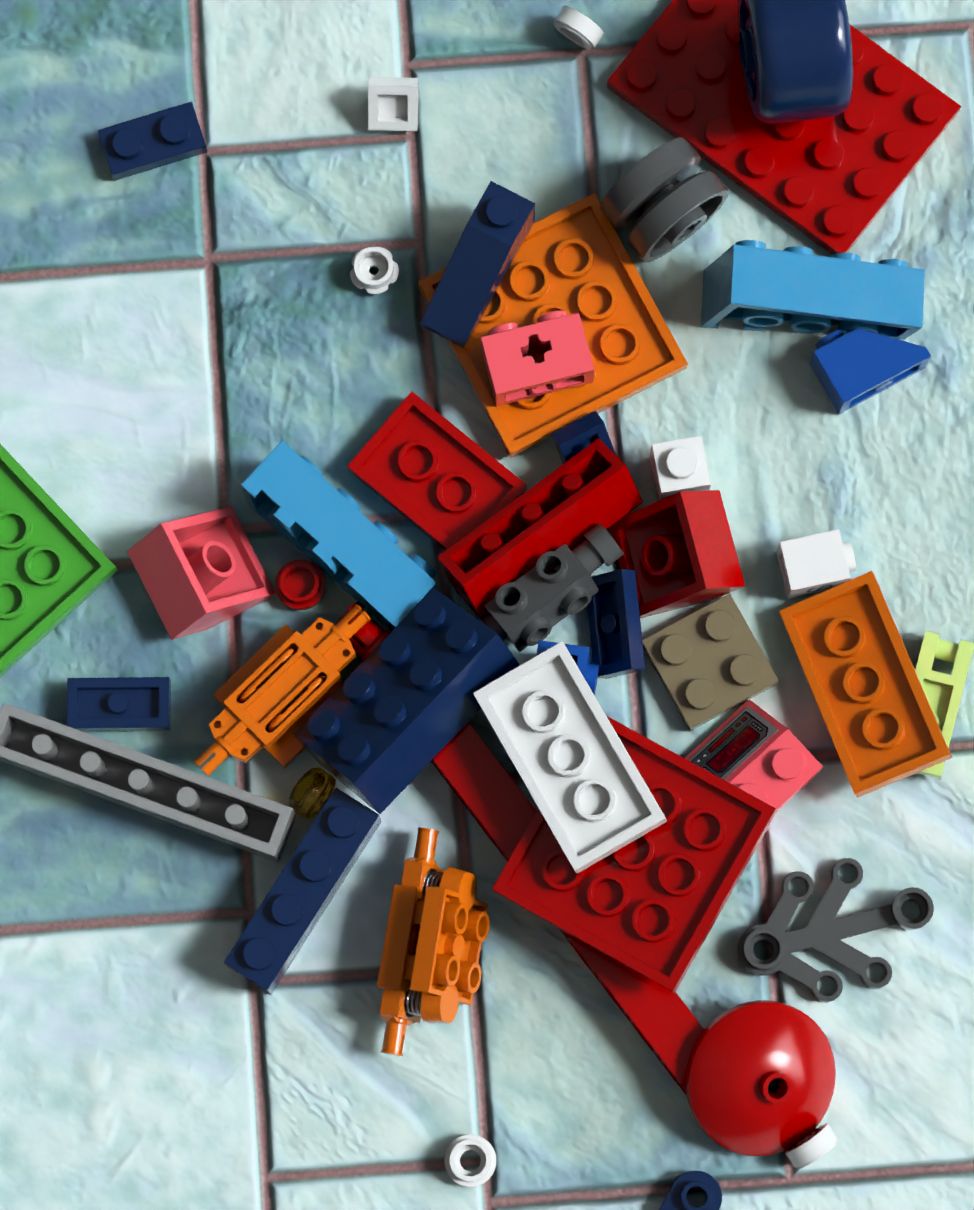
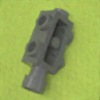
[482,523,624,653]

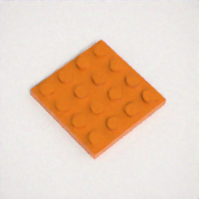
[418,193,688,458]

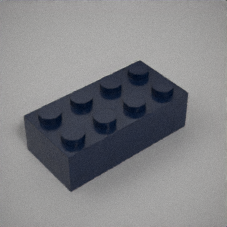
[294,587,520,814]

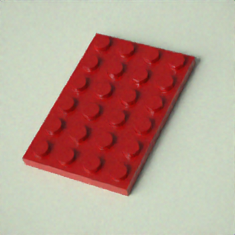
[607,0,961,255]

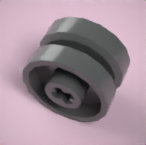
[600,137,729,262]

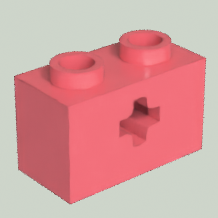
[481,310,594,407]

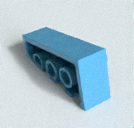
[241,440,437,631]

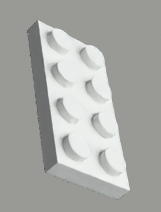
[473,641,667,874]

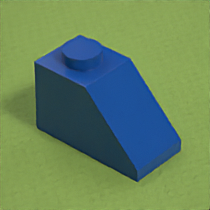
[809,328,931,414]

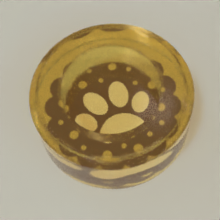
[289,767,336,820]

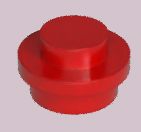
[275,560,326,610]

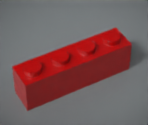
[437,438,643,620]

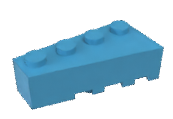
[700,240,925,340]

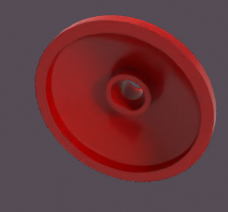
[686,1000,836,1156]

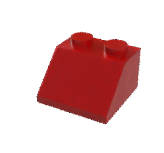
[609,490,745,618]

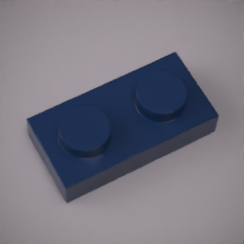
[98,101,208,181]
[587,569,645,679]
[67,677,171,731]

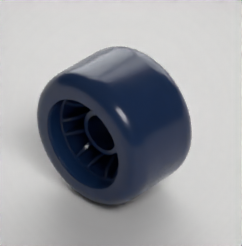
[738,0,853,124]

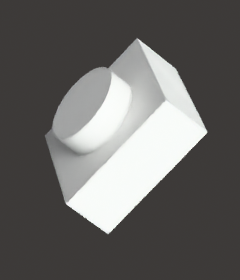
[368,77,418,131]

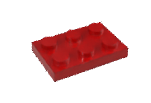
[347,391,527,551]

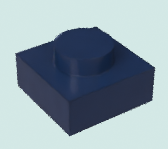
[551,411,616,464]

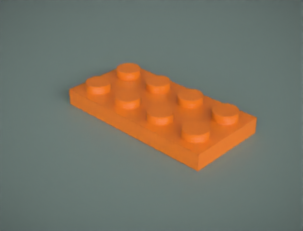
[779,571,952,798]

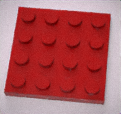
[492,716,777,994]

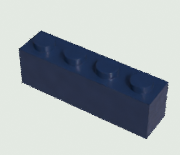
[224,788,381,995]

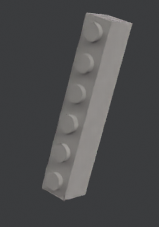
[0,703,296,863]

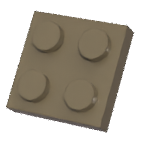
[642,593,779,732]

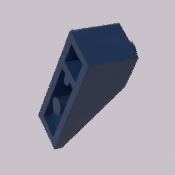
[420,181,535,349]

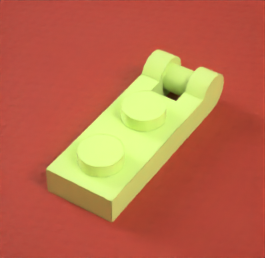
[915,631,974,780]

